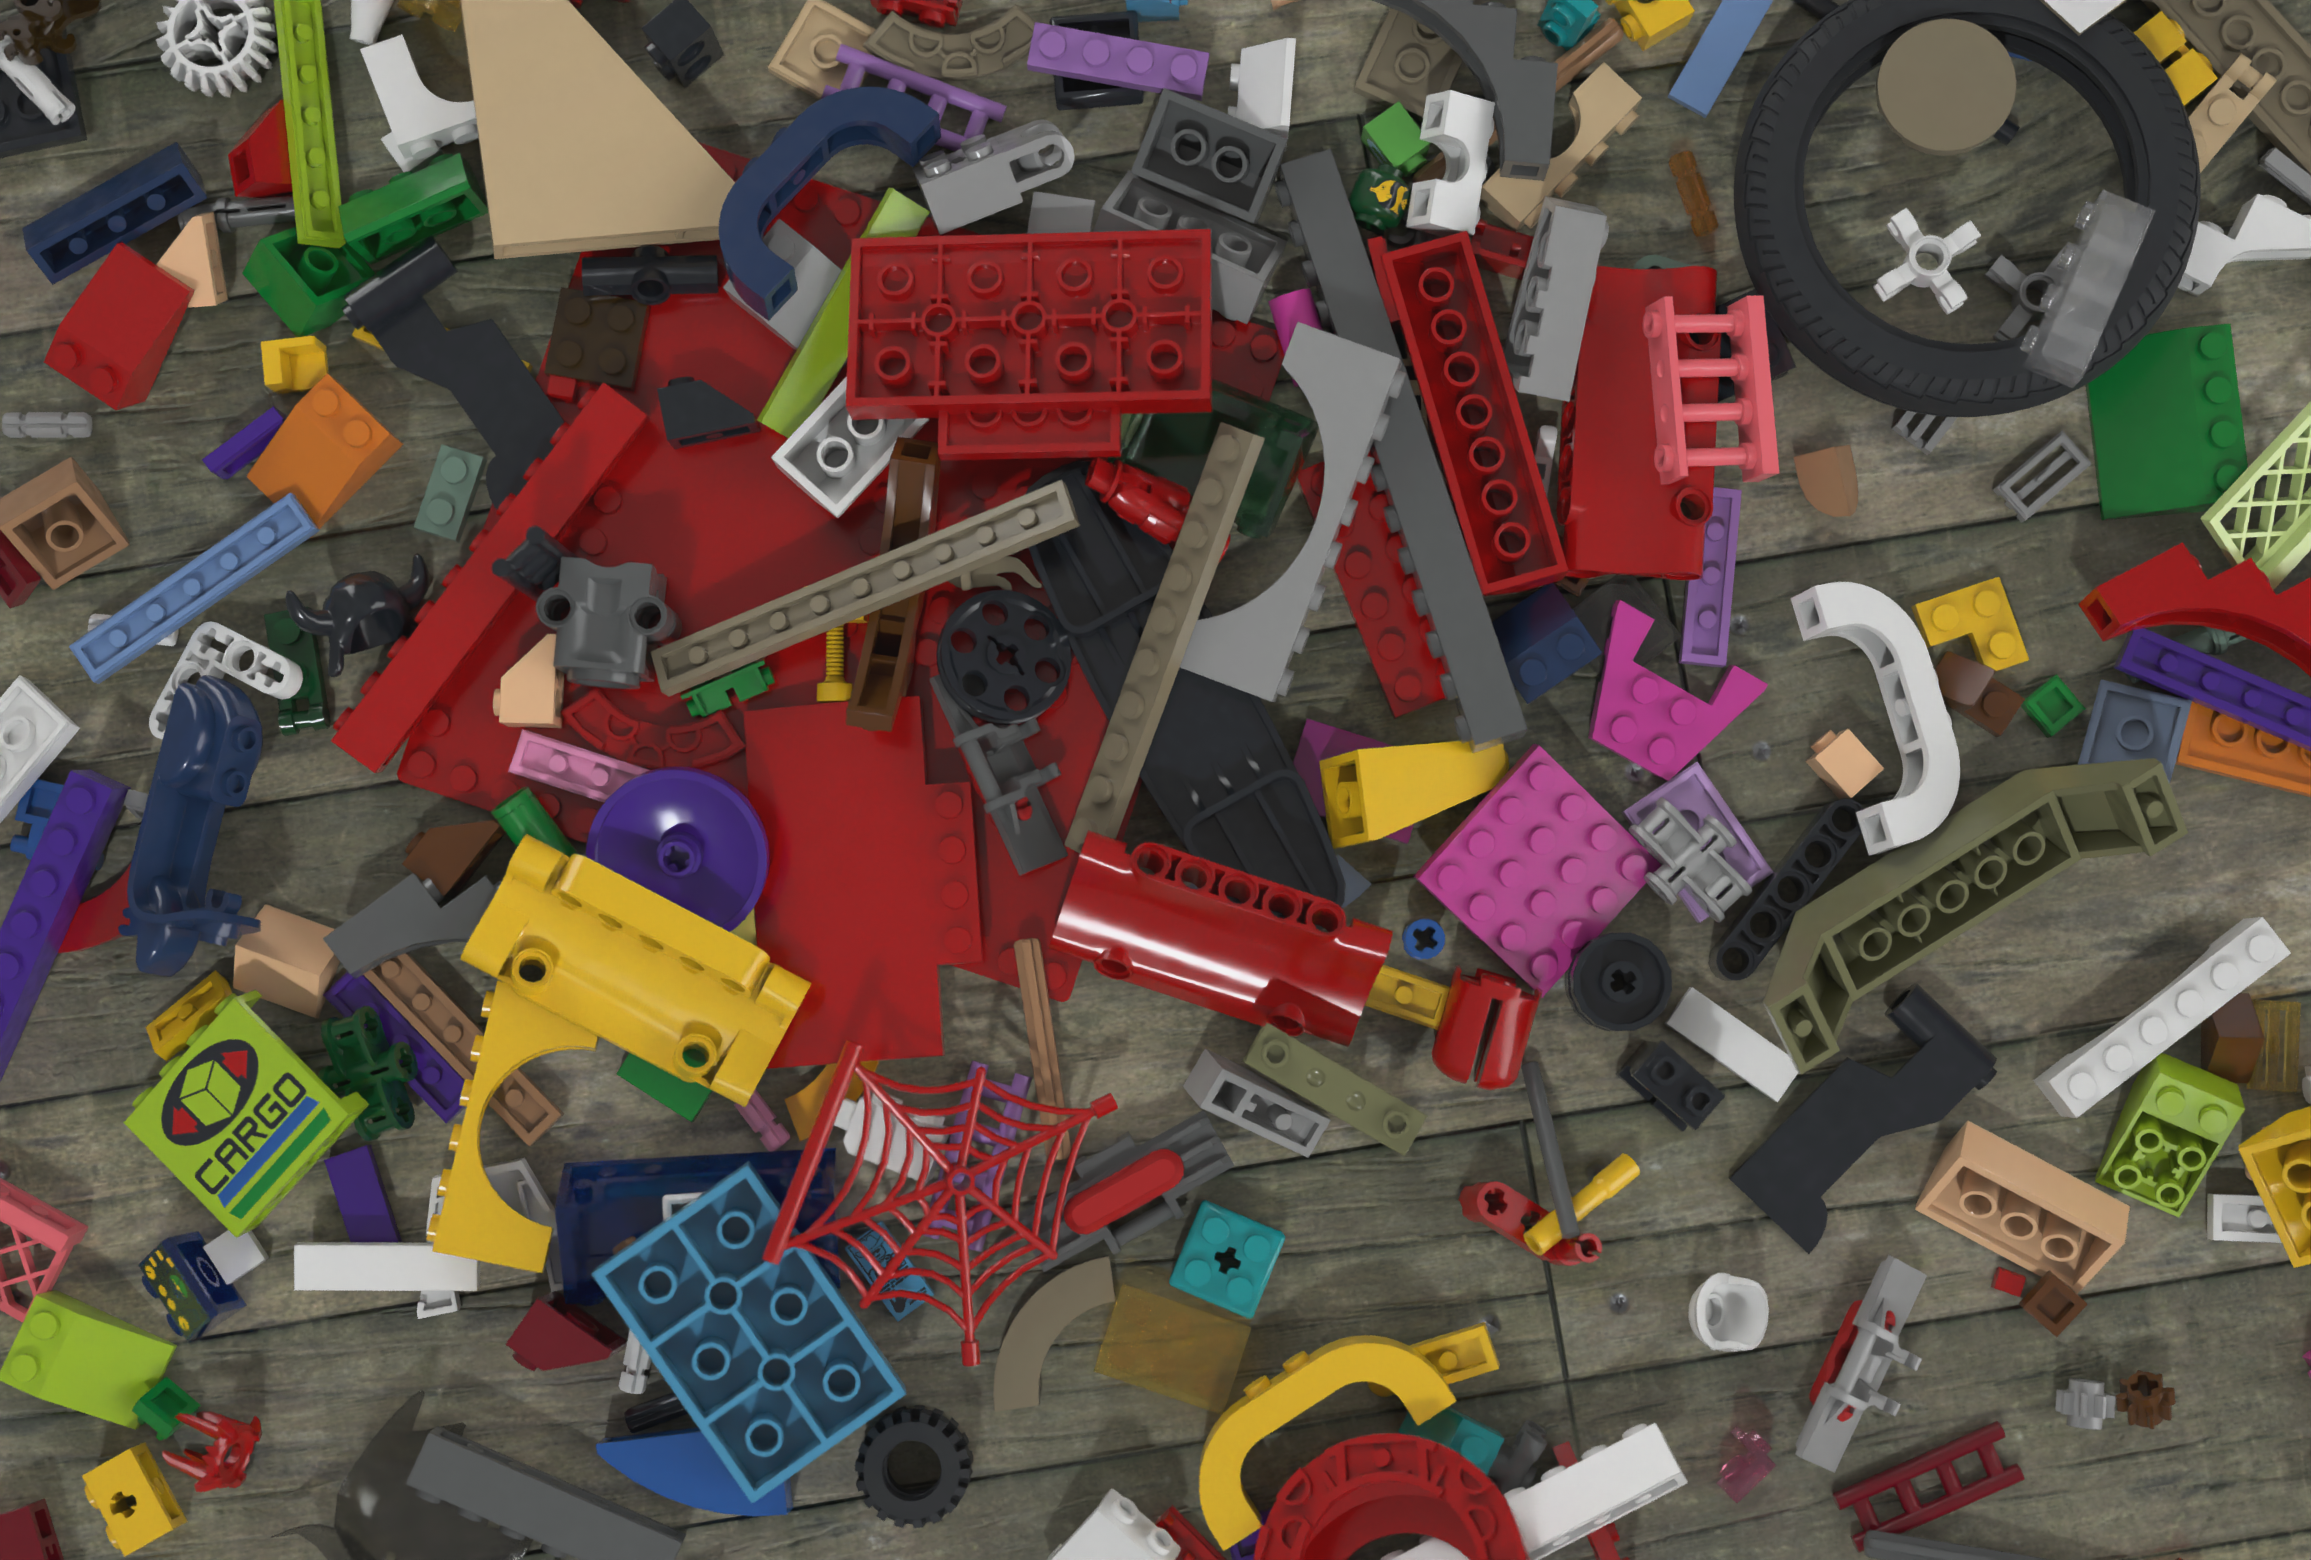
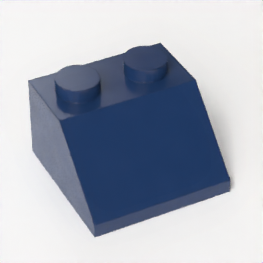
[1492,583,1603,704]

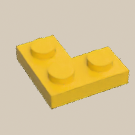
[1911,577,2029,672]

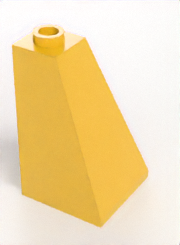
[1319,741,1509,849]

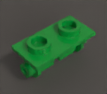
[680,657,775,718]

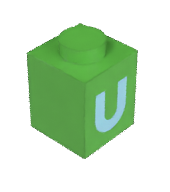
[1361,101,1430,177]

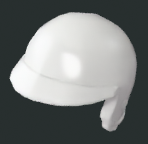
[1688,1273,1769,1352]

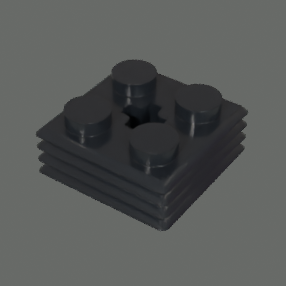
[1050,11,1144,110]

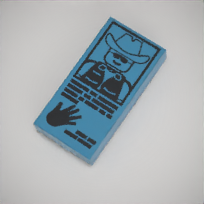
[845,1221,935,1322]

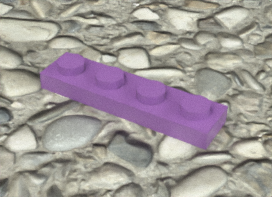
[1027,22,1210,101]
[1679,487,1742,668]

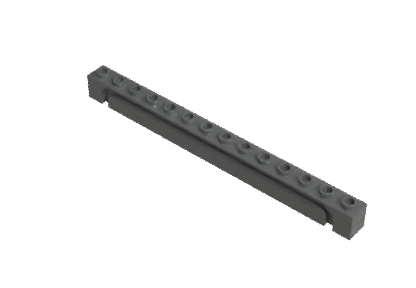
[1274,149,1528,753]

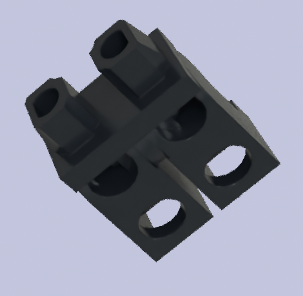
[1616,1040,1725,1132]

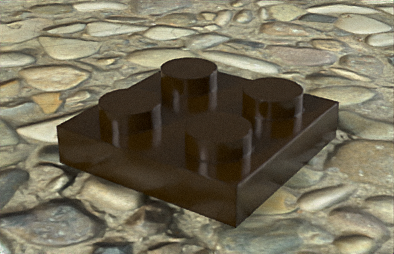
[544,287,651,392]

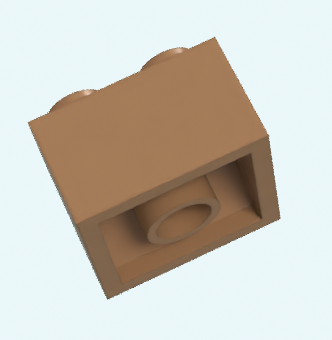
[0,456,130,590]

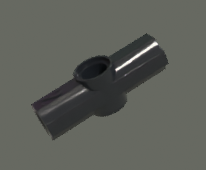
[582,245,719,305]

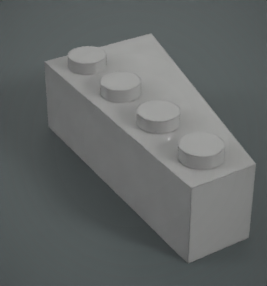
[1503,196,1609,402]

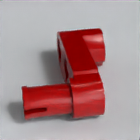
[1459,1181,1602,1266]

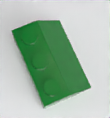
[338,153,488,265]

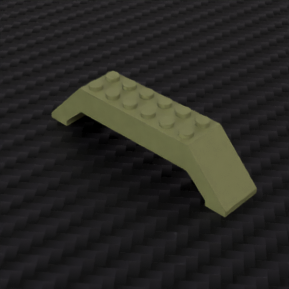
[1763,758,2188,1075]

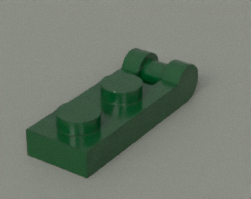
[264,607,331,736]

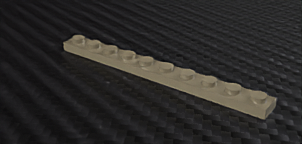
[1064,422,1265,853]
[651,480,1080,697]

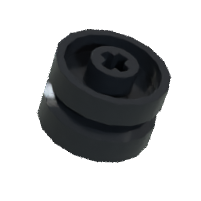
[1565,932,1672,1031]

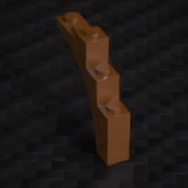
[846,437,941,732]

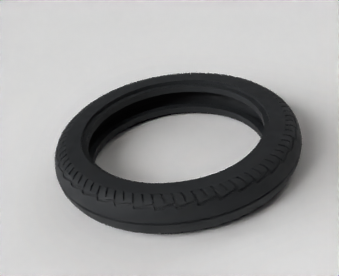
[1734,0,2201,417]

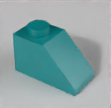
[1398,1406,1504,1475]

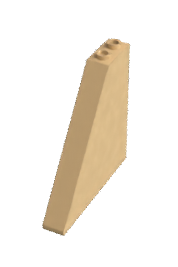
[460,0,735,259]

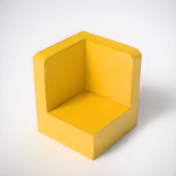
[261,336,329,394]

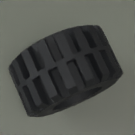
[855,1405,973,1529]

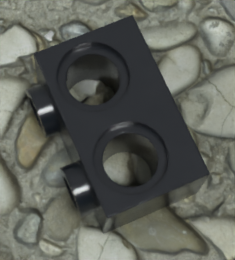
[641,0,724,88]

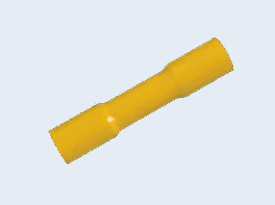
[1523,1153,1640,1256]

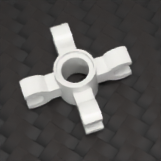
[1873,208,1981,315]

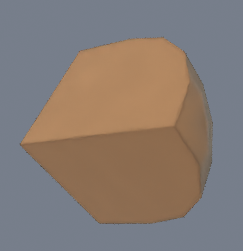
[1793,445,1858,517]

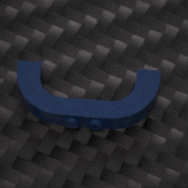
[719,87,941,321]

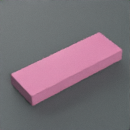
[508,729,650,803]

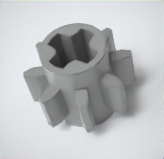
[2055,1378,2116,1429]

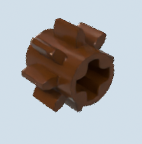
[2116,1370,2175,1429]

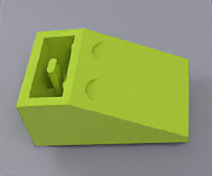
[2095,1052,2245,1217]

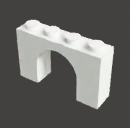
[360,35,478,159]

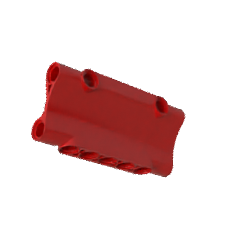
[1556,266,1722,581]
[1048,830,1393,1047]

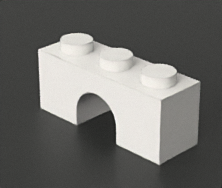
[1406,90,1495,237]

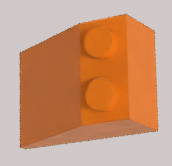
[246,373,404,538]

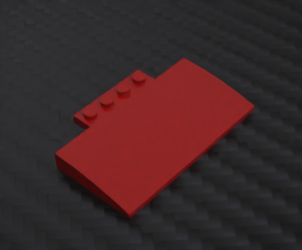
[846,229,1212,460]
[744,696,983,1069]

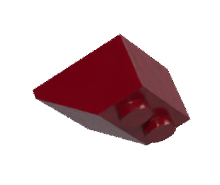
[505,1291,627,1371]

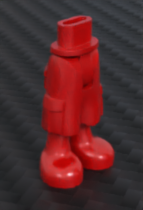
[1085,457,1231,564]

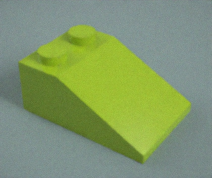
[0,1290,177,1430]

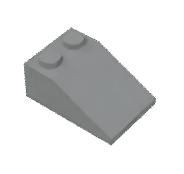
[723,219,847,377]

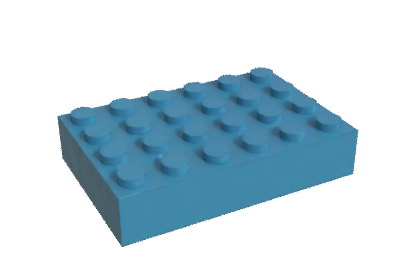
[592,1161,907,1504]

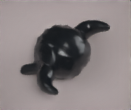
[285,554,429,677]

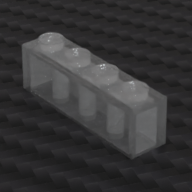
[2020,190,2156,388]

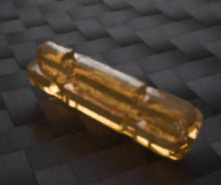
[1669,150,1719,237]

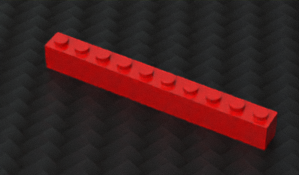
[331,382,650,773]

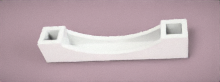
[2033,917,2291,1118]

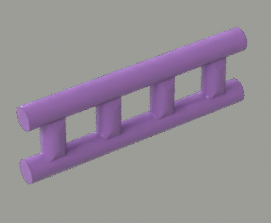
[821,44,1007,152]
[924,1061,1032,1252]

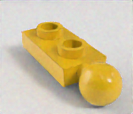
[1367,1322,1500,1397]

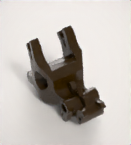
[0,0,101,66]

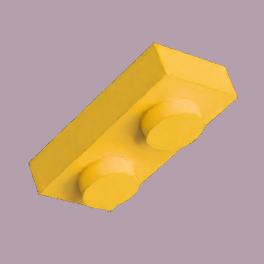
[145,970,233,1062]

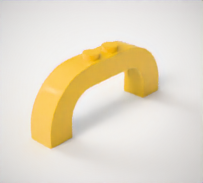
[1199,1335,1456,1551]

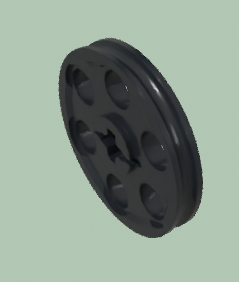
[936,590,1072,725]

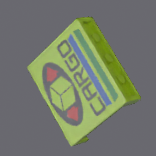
[124,990,369,1238]

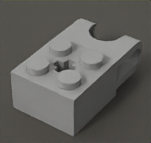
[912,119,1074,235]

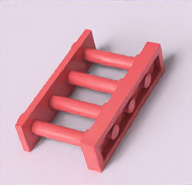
[1643,296,1780,485]

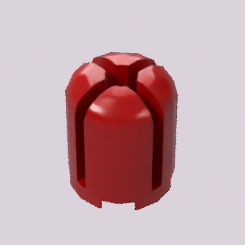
[1432,965,1543,1090]

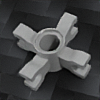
[1984,246,2079,342]

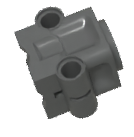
[536,557,682,689]

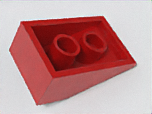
[44,242,195,410]

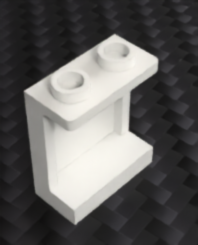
[1047,1489,1181,1560]

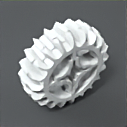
[156,0,278,98]

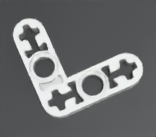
[149,621,303,740]

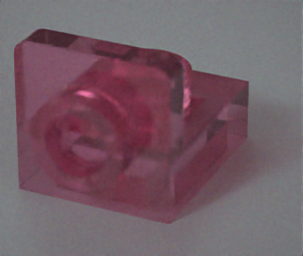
[1716,1426,1776,1503]

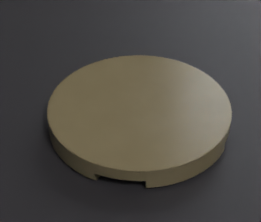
[1875,19,2017,156]

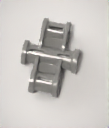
[1628,797,1752,923]

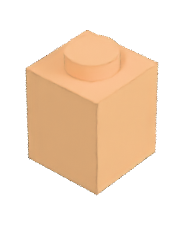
[1806,728,1884,800]

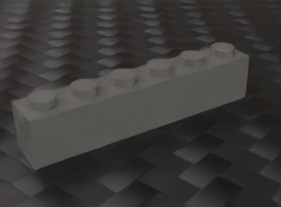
[406,1426,687,1560]

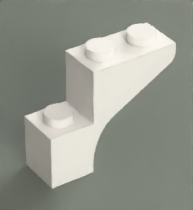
[2178,193,2311,297]

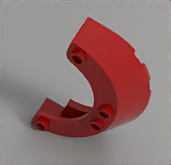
[1253,1433,1530,1560]

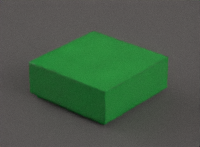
[2021,674,2086,738]

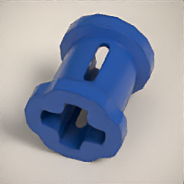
[1402,919,1445,960]

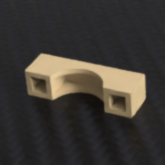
[1480,62,1642,232]

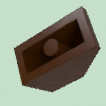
[402,820,506,899]

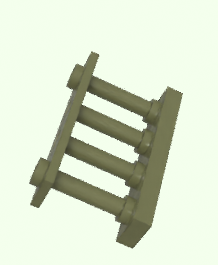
[1242,1023,1428,1156]

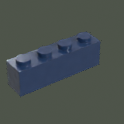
[22,142,207,285]

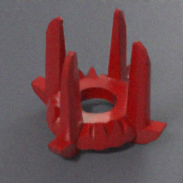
[162,1411,262,1492]

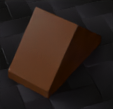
[2200,993,2265,1083]

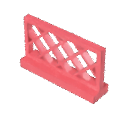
[0,1178,88,1323]

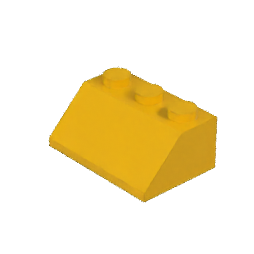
[2238,1106,2311,1268]

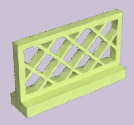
[2200,401,2311,590]

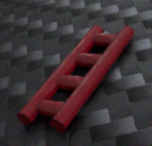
[1832,1421,2025,1553]

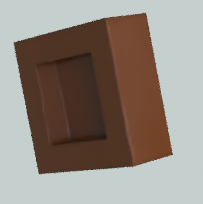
[2019,1270,2088,1337]

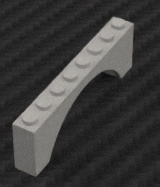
[1180,322,1406,702]

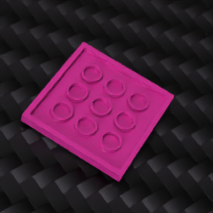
[1413,744,1661,998]

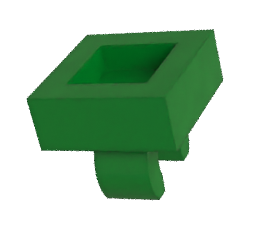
[132,1376,201,1441]

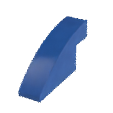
[596,1427,793,1516]

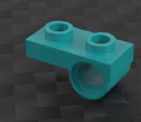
[1537,0,1601,51]

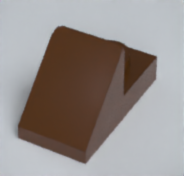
[1935,651,2025,737]

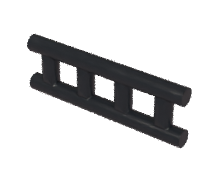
[492,526,579,602]

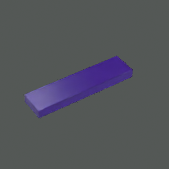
[323,971,466,1123]

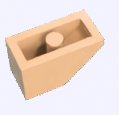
[156,212,228,308]
[493,634,564,728]

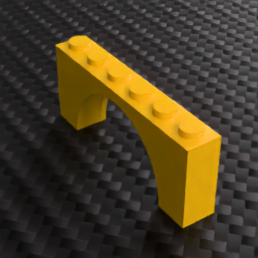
[426,981,599,1274]

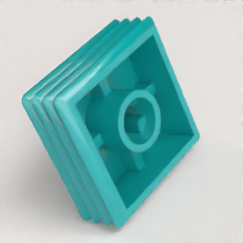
[1169,1200,1285,1319]

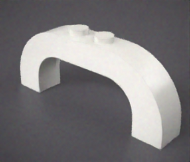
[1791,582,1960,856]

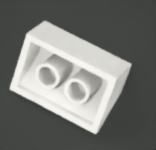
[771,376,929,518]

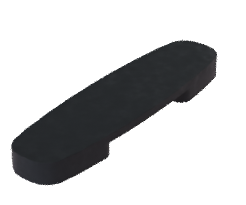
[1025,460,1346,930]

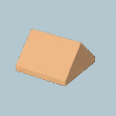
[233,904,340,1018]

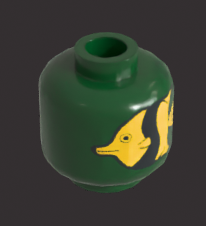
[1348,164,1411,234]

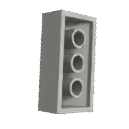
[1093,170,1288,324]

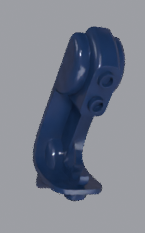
[118,675,263,977]

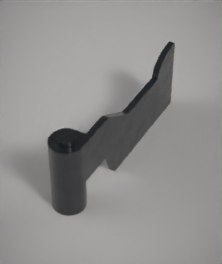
[342,235,565,510]
[1729,983,1997,1254]

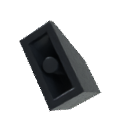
[657,377,761,449]

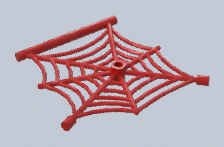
[762,1040,1118,1366]

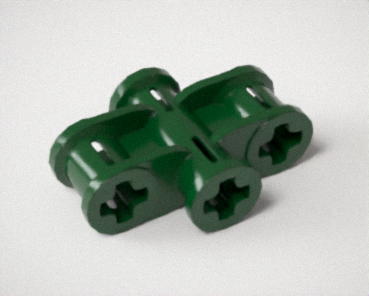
[318,1006,418,1141]

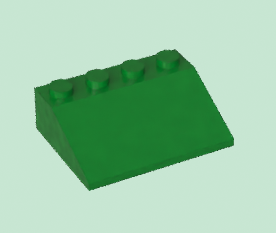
[2086,324,2248,521]

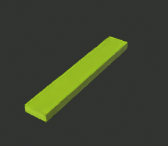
[274,0,346,248]
[757,188,930,438]

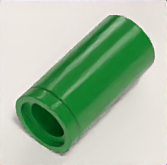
[491,786,578,857]

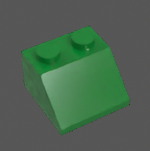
[242,227,375,337]

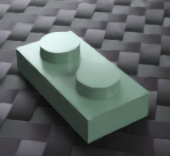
[414,444,487,543]

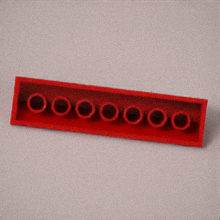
[1380,231,1569,596]

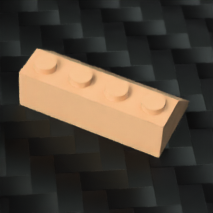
[1915,1120,2130,1294]

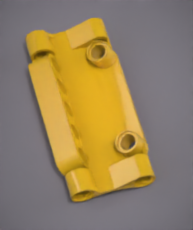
[460,834,812,1107]

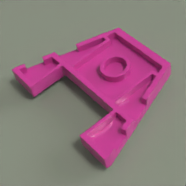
[1588,600,1768,781]

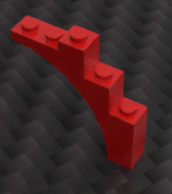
[2078,542,2311,677]

